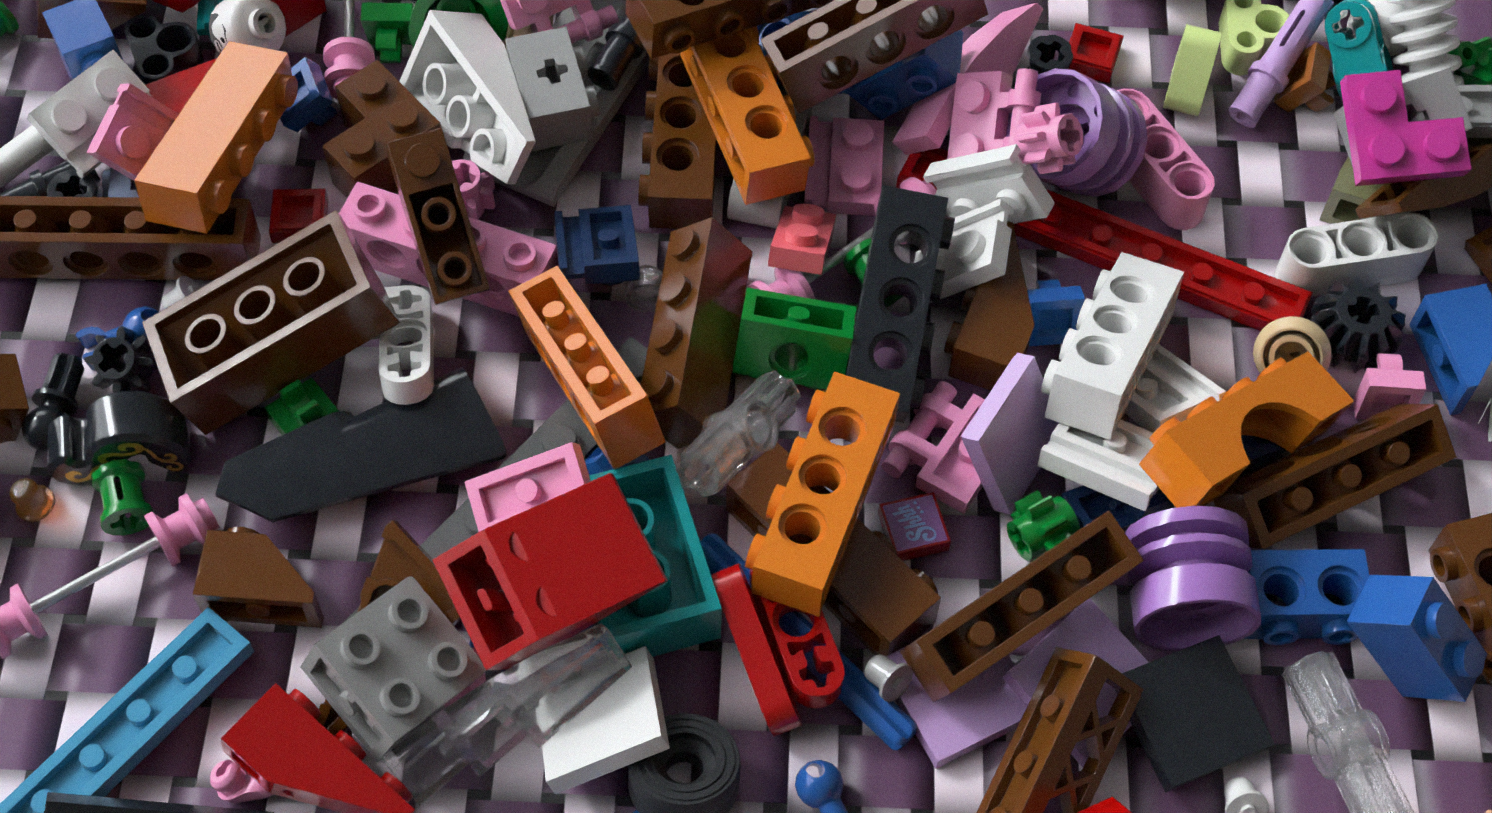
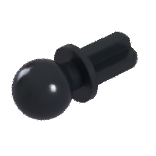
[22,352,85,451]

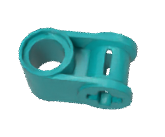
[1325,0,1393,100]

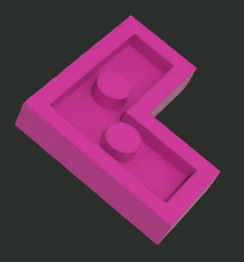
[1340,70,1472,186]

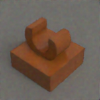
[1273,42,1335,112]

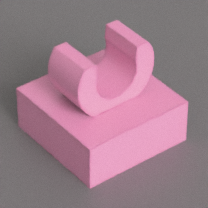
[1353,353,1426,419]

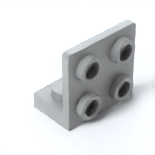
[300,577,486,763]

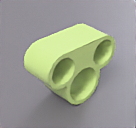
[1219,0,1289,76]
[1163,24,1222,116]

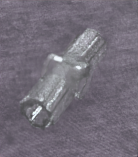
[676,371,801,497]
[1282,651,1415,813]

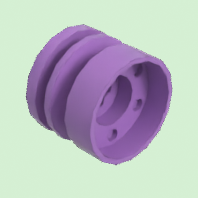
[1006,68,1148,197]
[1125,506,1261,651]

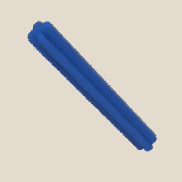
[700,533,917,751]

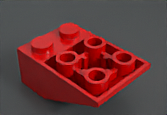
[432,473,668,670]

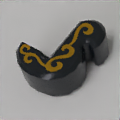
[47,391,191,485]

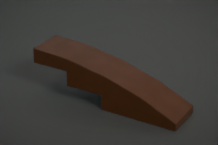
[1355,144,1492,219]

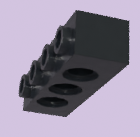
[845,185,955,423]

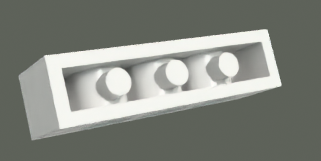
[1041,252,1184,440]

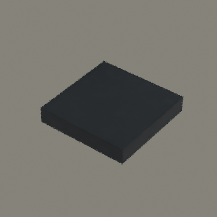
[1115,635,1275,793]

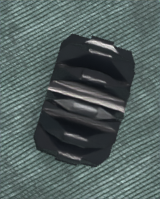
[1310,277,1406,373]

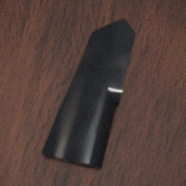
[215,367,507,523]

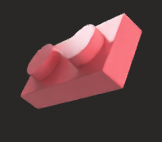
[768,203,837,275]

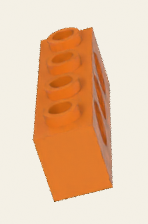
[679,26,815,205]
[508,266,666,470]
[745,371,900,617]

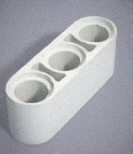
[1274,213,1439,296]

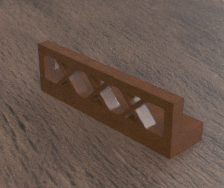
[976,647,1144,813]

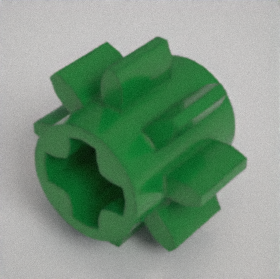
[1007,490,1080,561]

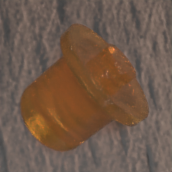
[9,478,56,522]

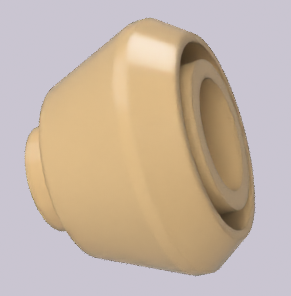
[1253,316,1331,373]

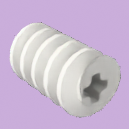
[1387,0,1464,85]

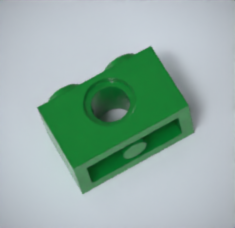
[732,287,856,390]

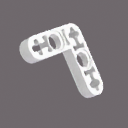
[371,285,434,405]

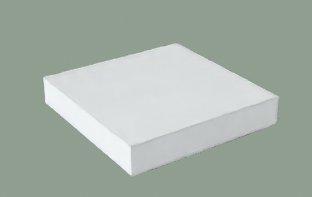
[536,646,670,794]

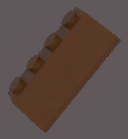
[142,210,400,435]

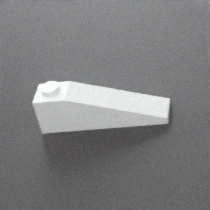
[399,10,536,184]

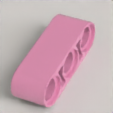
[1117,88,1215,230]

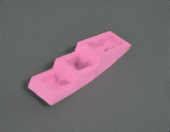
[892,3,1043,155]

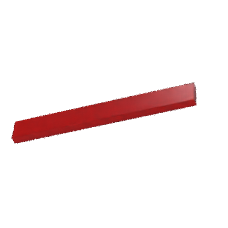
[896,148,1313,331]

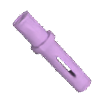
[1229,0,1334,128]

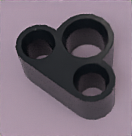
[125,14,204,85]

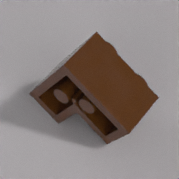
[322,60,441,198]

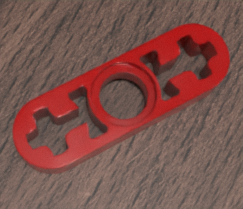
[711,563,803,737]
[749,569,845,708]

